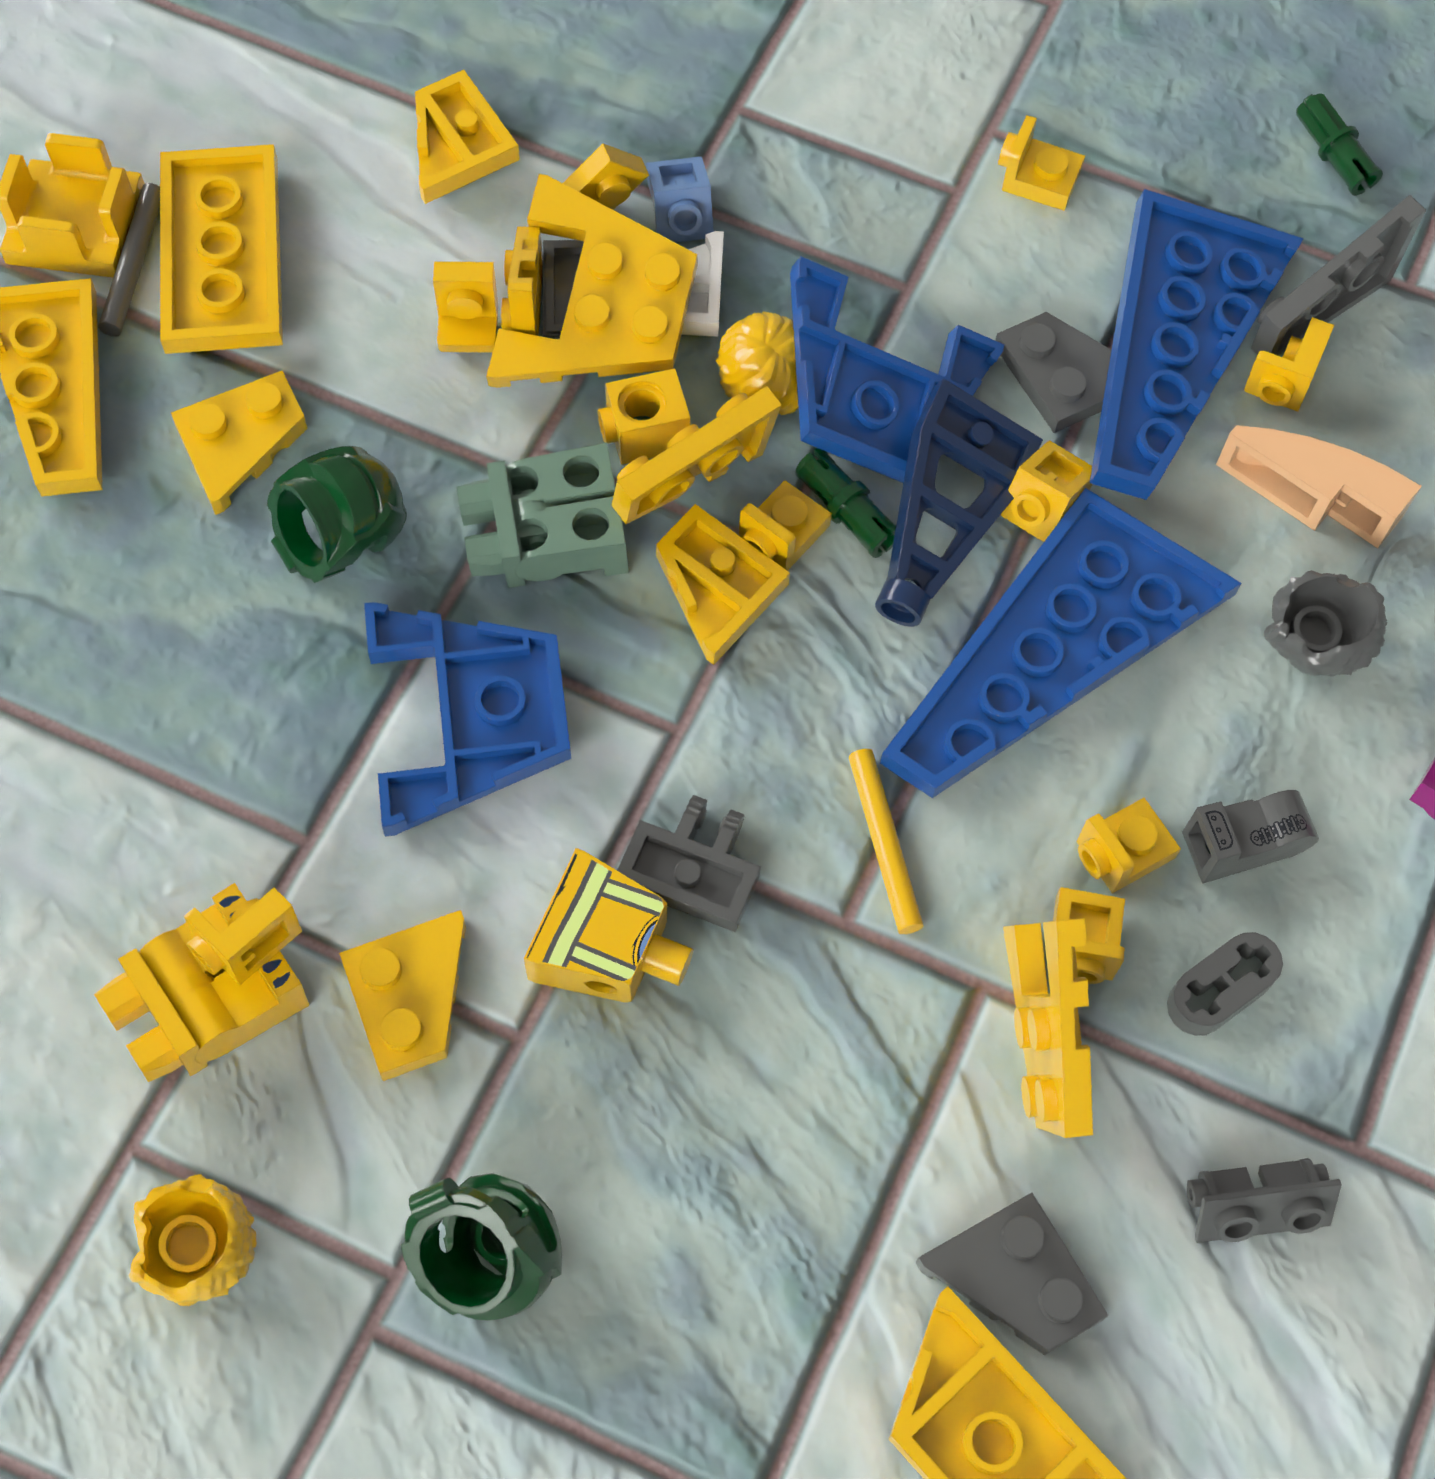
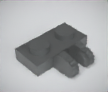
[617,795,761,933]

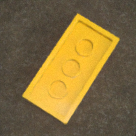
[160,144,283,354]

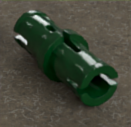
[795,448,896,558]

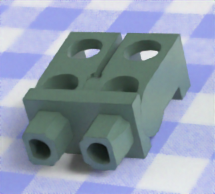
[456,443,629,588]

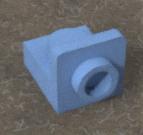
[646,156,714,242]

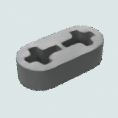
[1167,932,1283,1036]

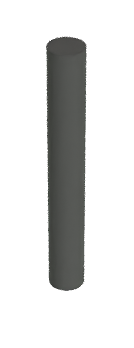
[98,183,160,336]

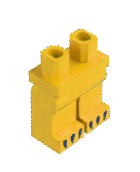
[94,883,309,1082]

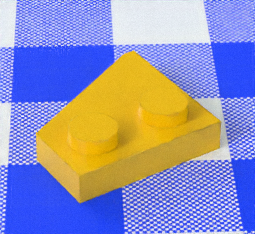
[415,69,520,204]
[501,226,543,336]
[171,370,308,515]
[656,504,790,665]

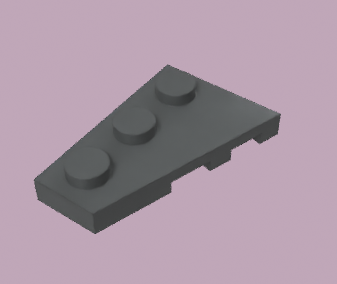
[1251,195,1426,356]

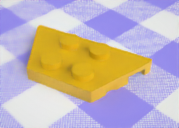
[889,1286,1126,1479]

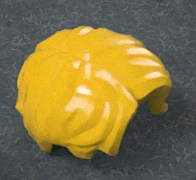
[715,311,799,416]
[128,1174,257,1306]

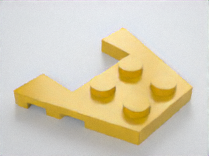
[486,174,698,388]
[1003,918,1093,1138]

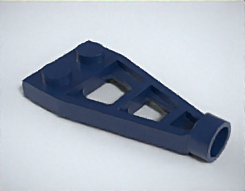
[875,379,1043,627]

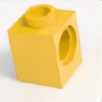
[597,368,690,465]

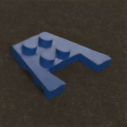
[790,256,1004,483]
[364,602,571,837]

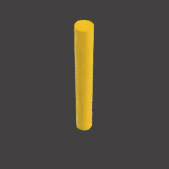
[848,749,924,934]

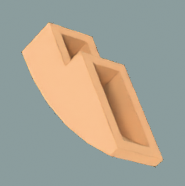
[1216,425,1422,548]

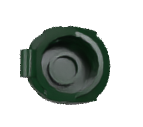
[267,446,407,583]
[400,1173,562,1321]

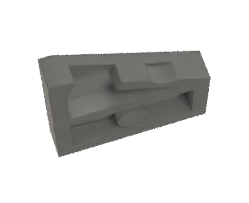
[995,312,1111,433]
[916,1192,1109,1355]

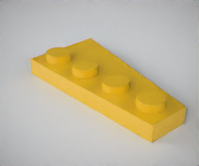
[0,278,103,497]

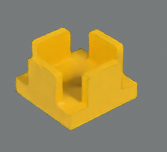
[0,133,145,278]

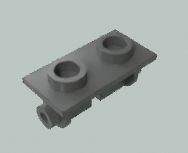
[1187,1158,1342,1243]

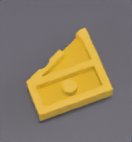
[339,910,466,1081]

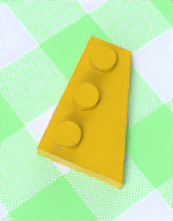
[611,386,782,524]

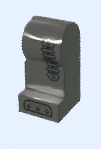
[1182,790,1319,884]

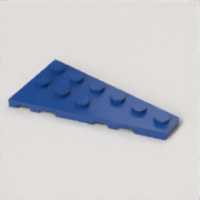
[1090,189,1304,500]
[880,488,1242,798]

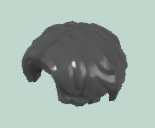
[1264,570,1387,677]

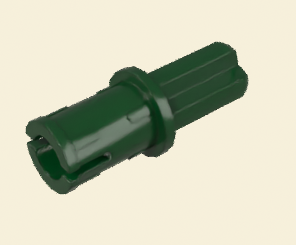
[1296,93,1383,196]

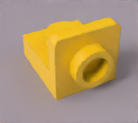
[998,115,1085,211]
[563,143,649,210]
[433,261,498,353]
[1244,317,1334,412]
[1001,440,1093,542]
[739,480,832,571]
[1076,797,1181,894]
[183,887,302,985]

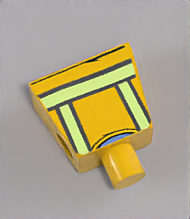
[524,848,694,1003]

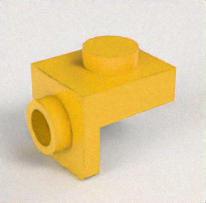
[1047,887,1125,984]

